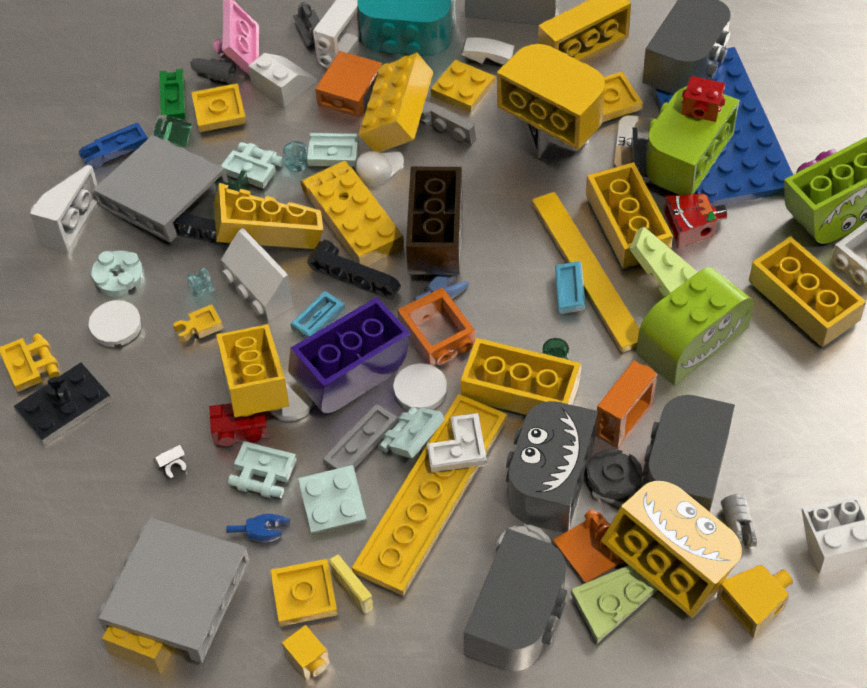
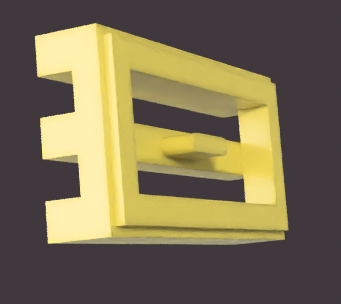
[330,554,374,614]

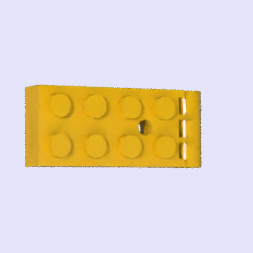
[300,161,404,266]

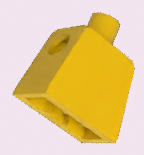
[717,565,793,638]

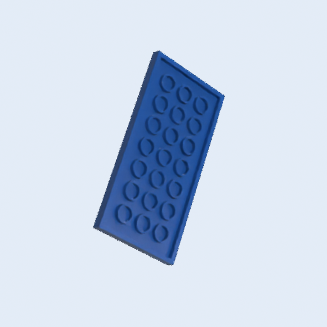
[651,47,793,207]

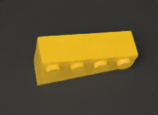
[214,183,323,249]

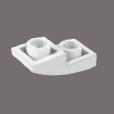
[461,37,514,65]

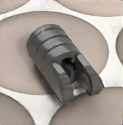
[190,58,236,84]

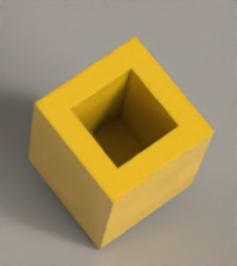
[281,625,330,680]

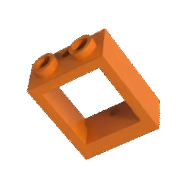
[397,287,476,367]
[596,360,657,449]

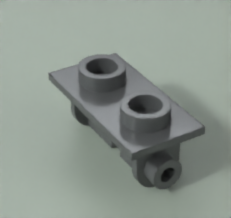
[293,2,320,47]

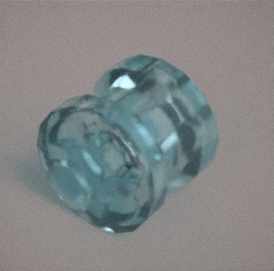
[283,141,308,172]
[186,267,215,299]

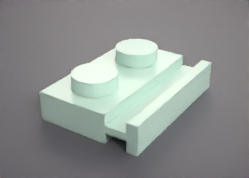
[307,133,359,167]

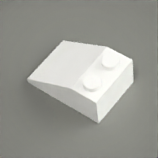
[30,165,99,253]

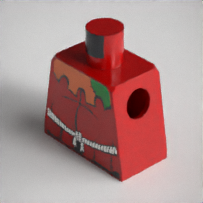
[663,194,727,249]

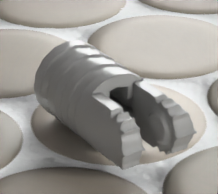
[721,494,757,547]

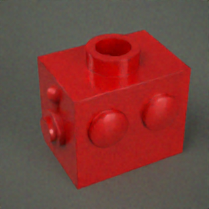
[681,76,726,122]

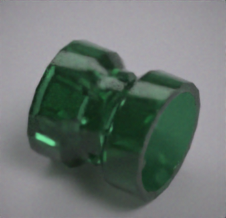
[542,338,569,360]

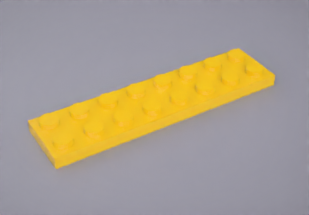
[352,394,507,596]

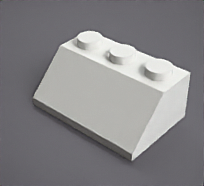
[221,228,293,322]

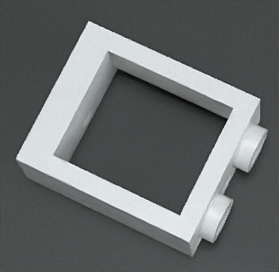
[313,0,361,68]
[831,222,867,289]

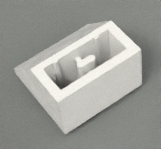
[802,494,867,574]

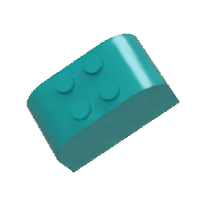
[357,0,456,56]

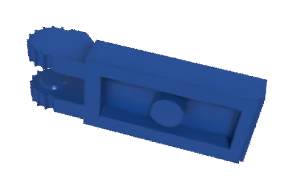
[79,123,148,169]

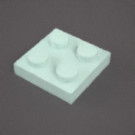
[298,465,367,534]

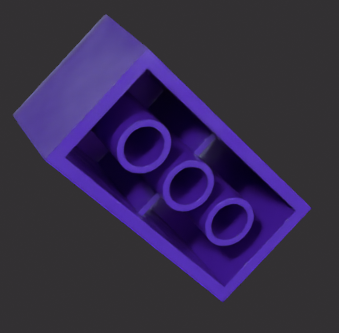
[288,297,411,413]

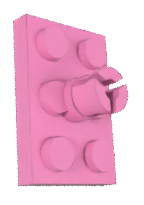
[213,0,259,76]

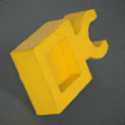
[173,304,223,342]

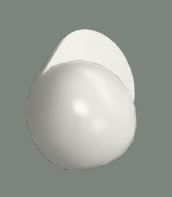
[355,148,404,187]

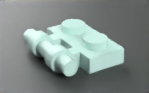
[221,142,284,189]
[378,407,445,458]
[228,441,297,498]

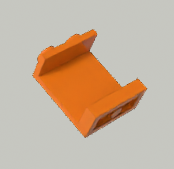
[315,51,382,118]

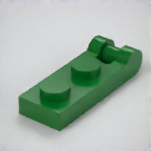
[159,68,186,122]

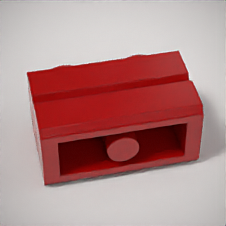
[209,403,269,446]

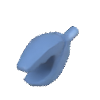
[414,275,469,301]

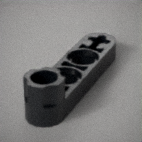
[172,213,231,247]
[307,239,401,299]

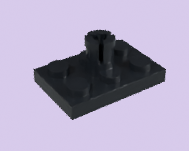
[14,362,112,446]

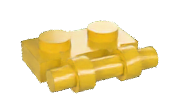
[0,334,60,392]

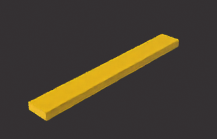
[532,191,639,353]

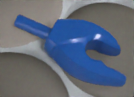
[226,514,290,543]

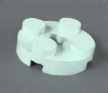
[91,251,144,297]

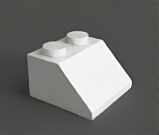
[248,53,317,108]

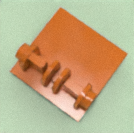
[553,509,624,583]

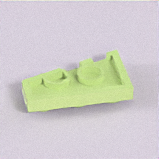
[630,227,697,296]
[571,565,658,644]

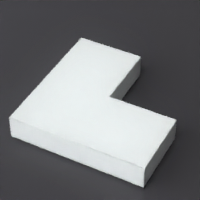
[427,413,487,472]

